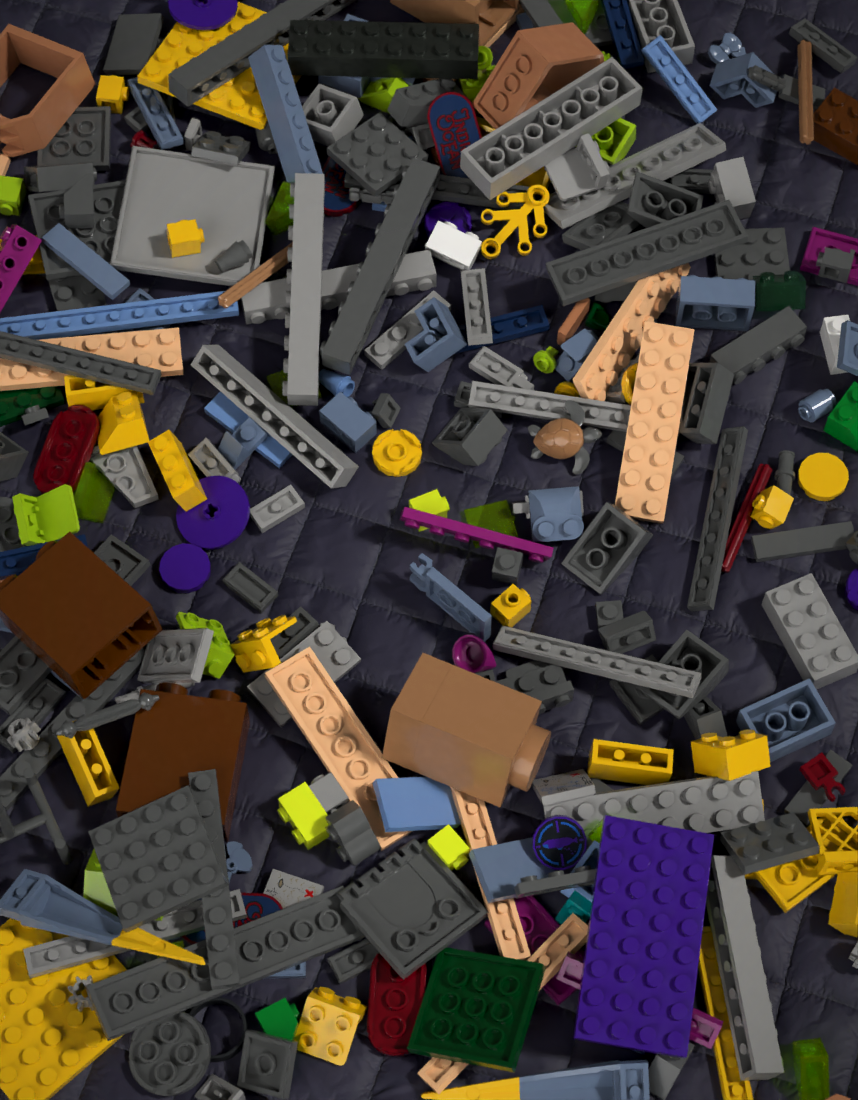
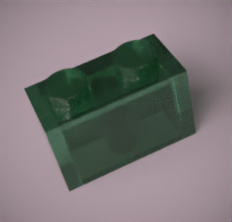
[753,271,806,311]

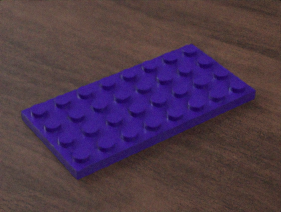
[573,815,714,1059]

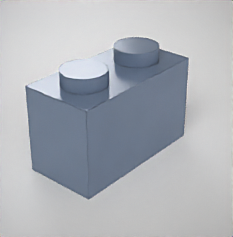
[319,392,377,453]

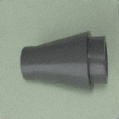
[215,240,253,272]

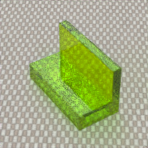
[74,462,115,523]

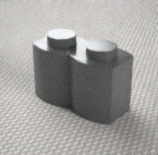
[325,800,381,866]

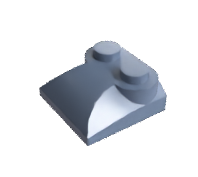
[528,486,584,542]

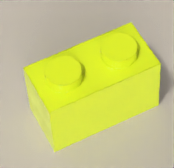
[277,782,330,850]

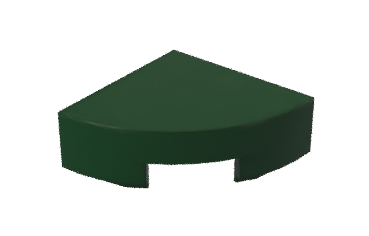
[585,302,610,332]

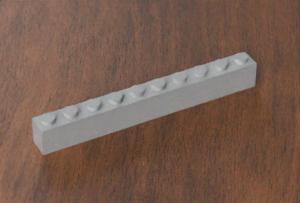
[283,173,325,406]

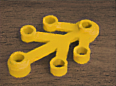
[481,185,550,259]

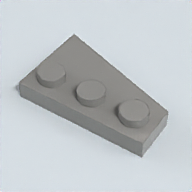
[90,446,159,508]

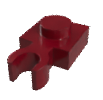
[799,752,845,802]

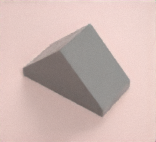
[194,1074,246,1100]

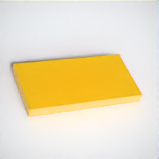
[753,816,858,913]

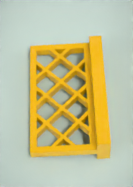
[807,807,858,875]

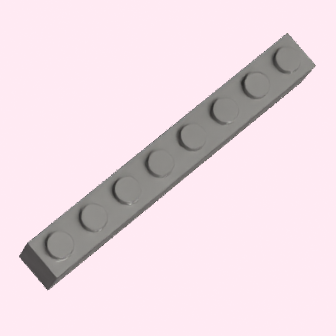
[241,249,437,325]
[191,345,359,489]
[706,856,784,1081]

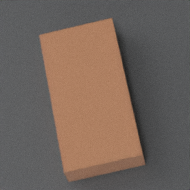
[557,298,590,346]

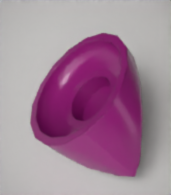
[452,634,496,673]

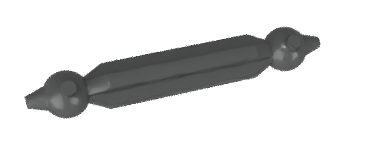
[56,692,160,738]

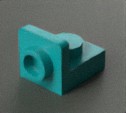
[555,890,592,925]

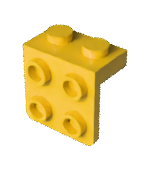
[230,615,297,673]
[294,987,367,1066]

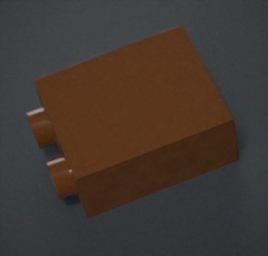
[0,532,163,700]
[116,682,250,842]

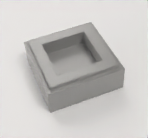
[184,118,202,152]

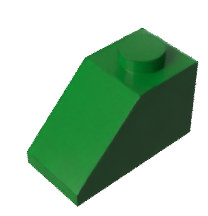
[255,998,301,1041]

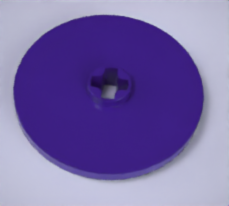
[168,0,238,30]
[176,476,250,550]

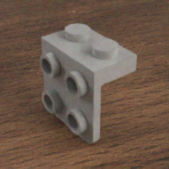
[544,133,610,201]

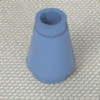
[319,369,355,397]

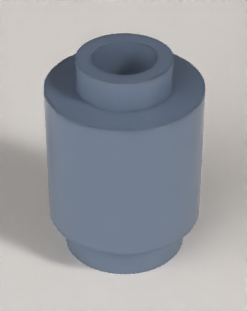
[798,389,836,422]

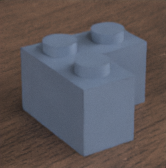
[709,52,777,108]
[405,297,467,372]

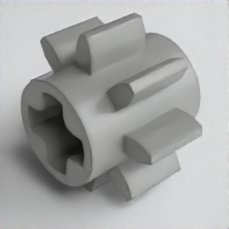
[6,717,41,752]
[68,975,94,1012]

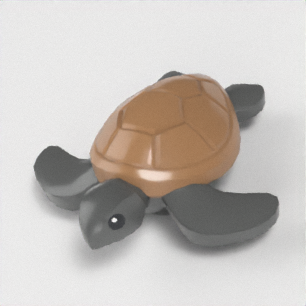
[528,400,602,475]

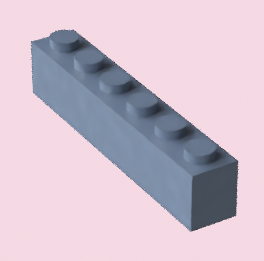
[248,45,323,189]

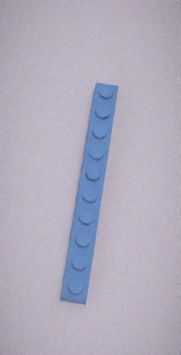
[0,291,239,340]

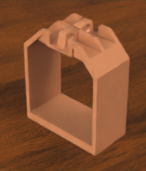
[472,22,604,130]
[0,24,96,157]

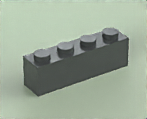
[709,306,807,385]

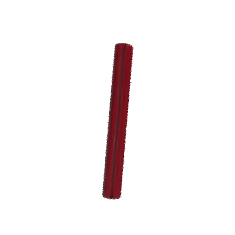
[721,463,772,573]

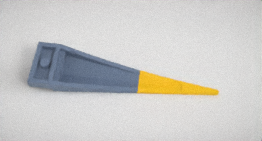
[0,869,205,965]
[421,1060,650,1100]

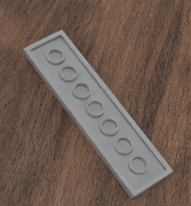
[538,123,726,229]
[543,770,765,850]

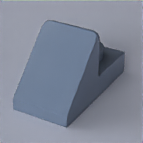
[555,329,598,383]
[218,417,269,470]

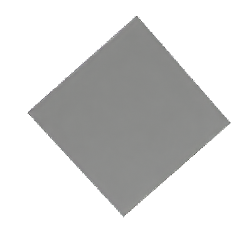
[110,146,275,286]

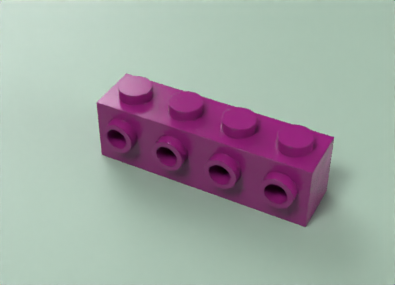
[0,224,42,312]

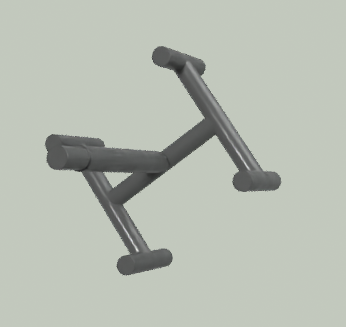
[0,768,73,865]

